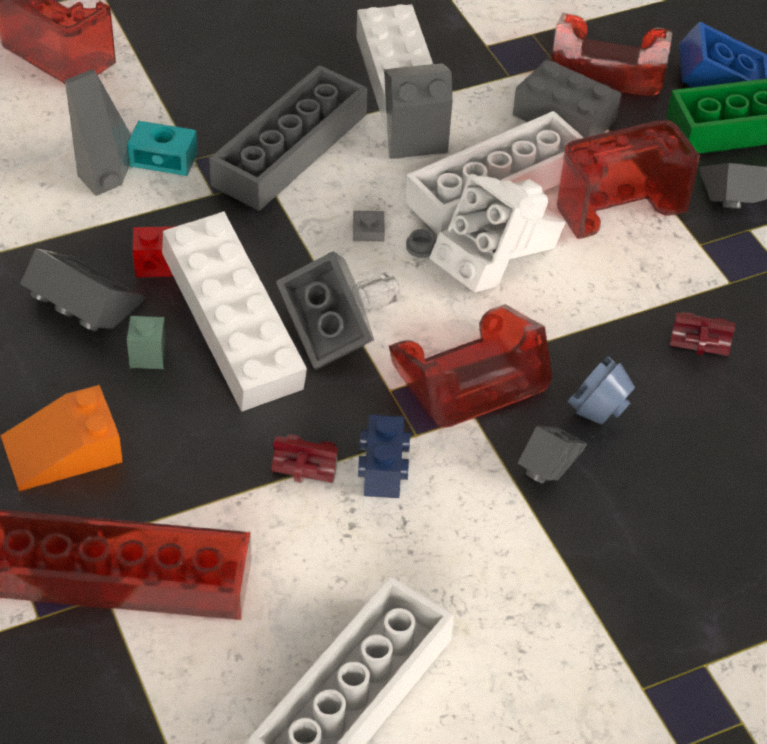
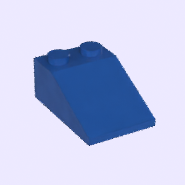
[679,21,767,88]

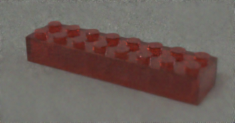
[0,509,252,620]

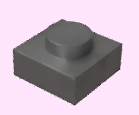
[353,211,385,242]

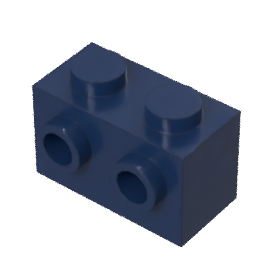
[358,415,411,498]

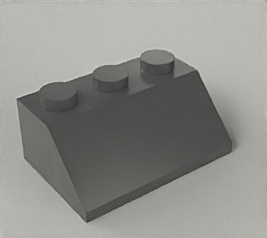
[20,248,145,331]

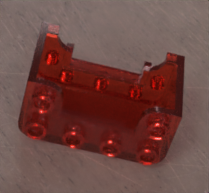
[0,0,116,84]
[556,120,700,239]

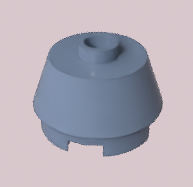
[567,356,635,425]

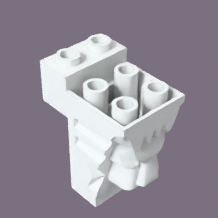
[430,174,566,293]

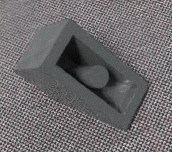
[518,426,587,483]

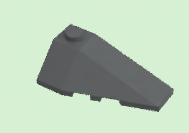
[65,69,131,196]
[700,163,767,209]

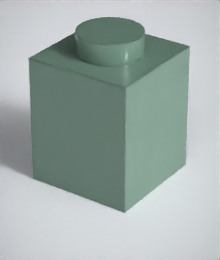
[127,316,167,369]

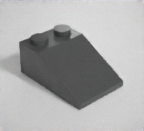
[384,63,453,159]
[276,251,374,370]

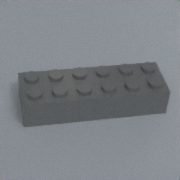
[209,65,367,211]

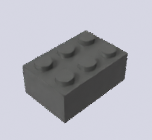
[513,59,621,146]

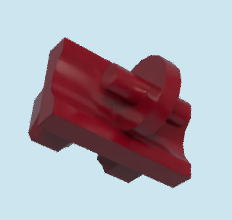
[670,312,736,356]
[271,434,338,483]

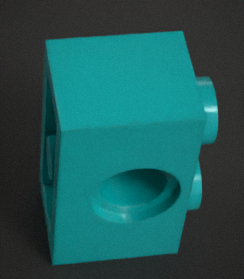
[127,120,198,176]

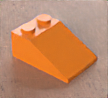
[1,385,123,492]

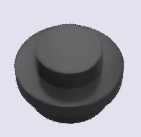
[406,229,436,258]

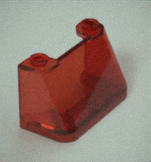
[551,13,673,96]
[389,304,552,428]

